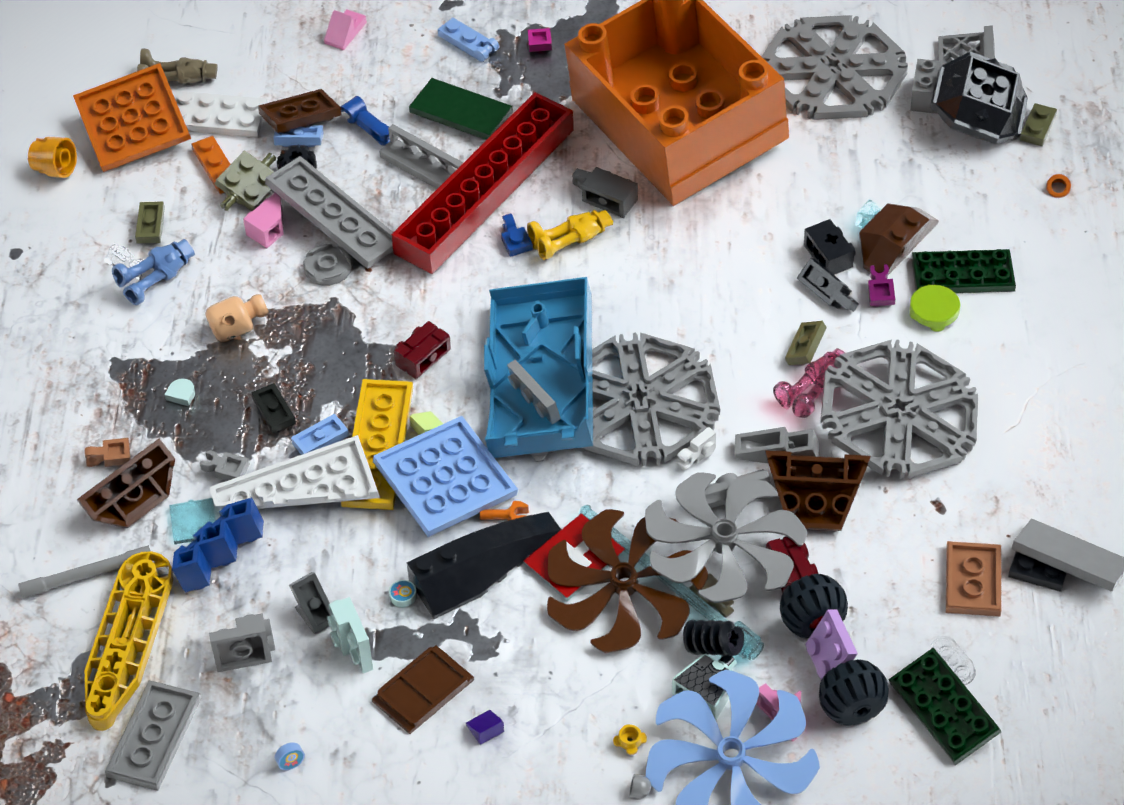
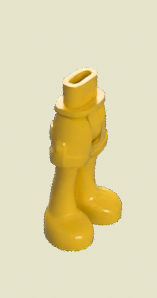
[527,210,613,260]

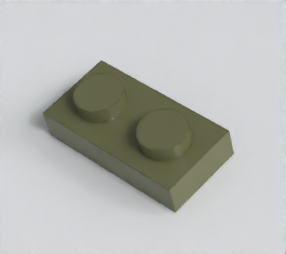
[1020,103,1057,147]
[135,201,165,244]
[785,320,827,365]

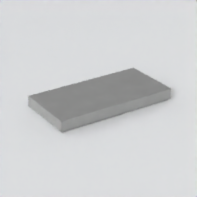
[1011,518,1124,592]
[105,680,201,791]

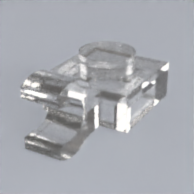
[105,242,144,280]

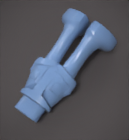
[112,239,195,305]

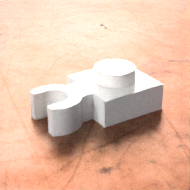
[677,427,716,470]

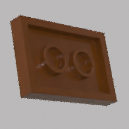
[258,89,342,133]

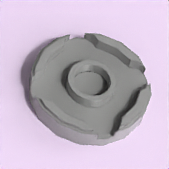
[303,244,352,285]

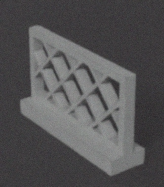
[938,25,995,67]

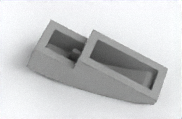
[734,427,819,463]

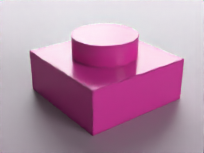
[528,28,552,52]

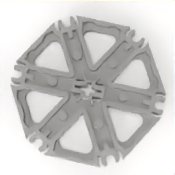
[761,15,908,120]
[583,332,720,466]
[820,339,978,479]

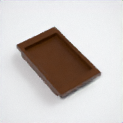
[372,645,474,734]

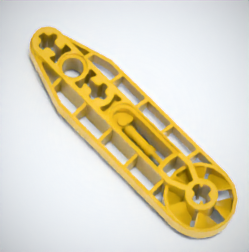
[84,551,174,731]

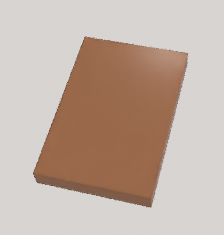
[946,541,1002,617]

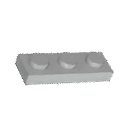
[507,360,561,424]

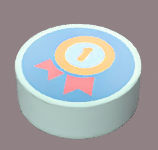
[389,580,417,607]

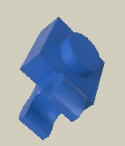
[501,213,533,257]

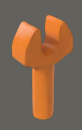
[480,501,529,521]

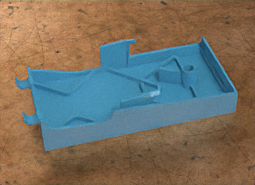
[484,277,593,458]

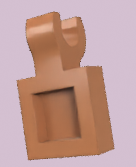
[85,438,131,467]

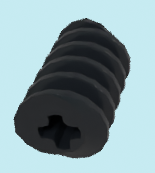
[683,620,744,656]

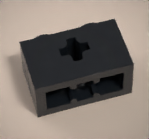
[804,219,856,275]

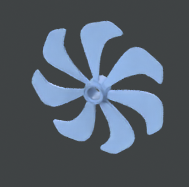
[646,670,820,805]

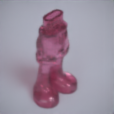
[773,348,845,418]

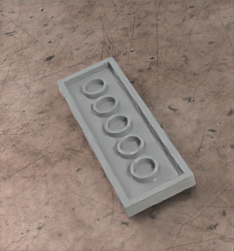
[265,156,393,269]

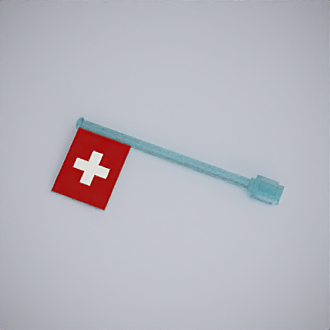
[523,505,764,661]

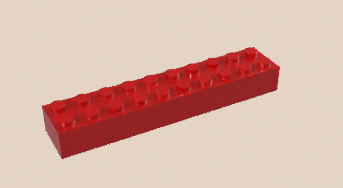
[391,92,574,274]

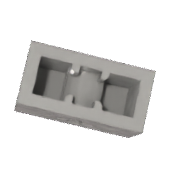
[910,58,941,113]

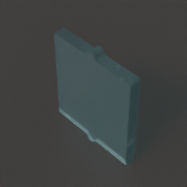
[169,498,216,545]

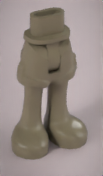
[137,48,218,84]

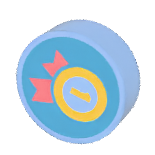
[275,743,305,770]

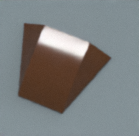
[765,450,871,531]

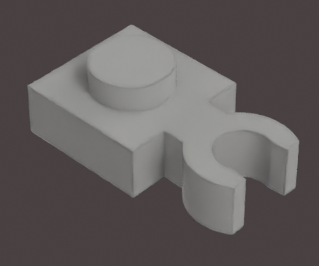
[200,450,250,481]

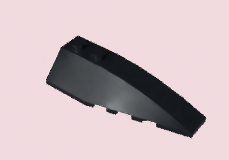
[406,512,561,619]

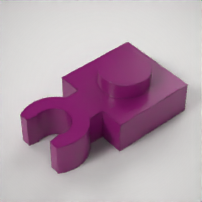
[868,264,896,306]

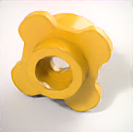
[613,724,647,755]

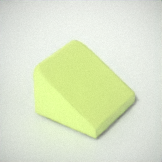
[409,411,443,435]

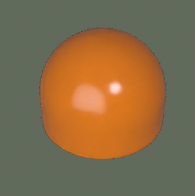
[1047,174,1071,198]

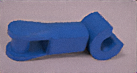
[340,96,390,146]

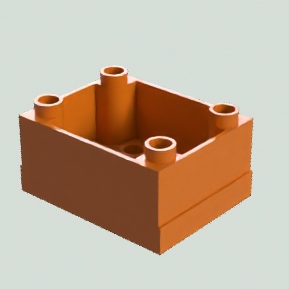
[564,0,789,206]

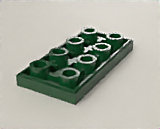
[409,78,513,140]
[911,249,1016,293]
[888,647,1001,765]

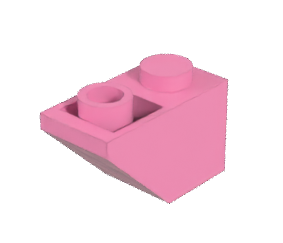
[243,193,284,248]

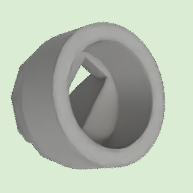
[629,774,651,798]

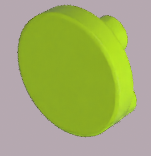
[909,285,960,332]

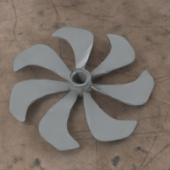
[645,472,807,603]

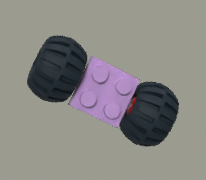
[780,574,889,726]

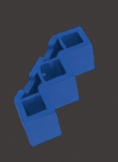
[172,497,264,593]

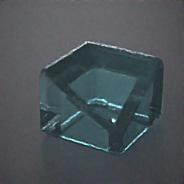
[856,199,881,228]

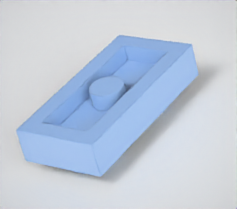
[274,125,324,147]
[291,414,349,455]

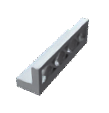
[379,124,463,189]

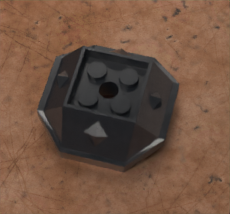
[930,51,1028,144]

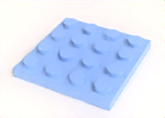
[373,416,518,537]

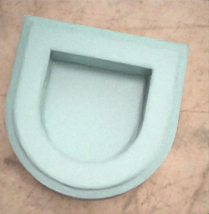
[165,379,195,406]

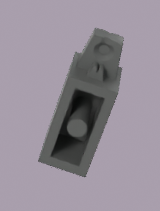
[572,167,638,218]

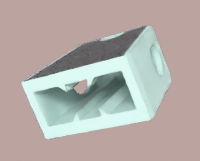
[672,654,737,720]

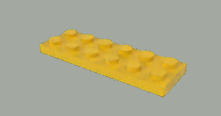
[341,379,414,510]

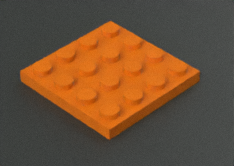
[73,63,191,172]

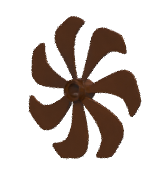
[547,509,709,653]

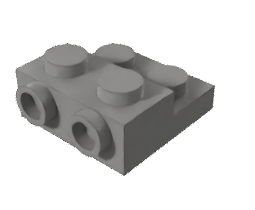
[209,613,275,672]

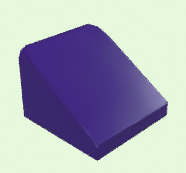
[466,710,504,745]

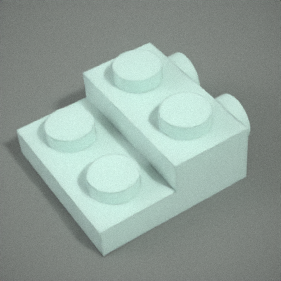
[327,597,373,673]

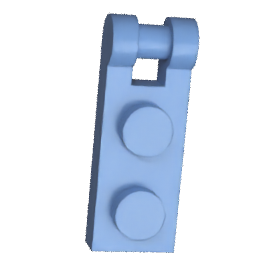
[438,18,499,62]

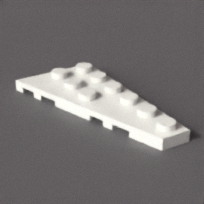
[209,435,380,513]

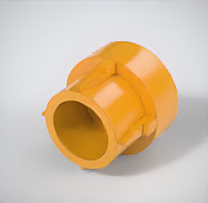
[27,137,77,178]

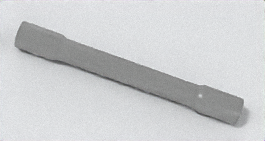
[18,545,150,599]

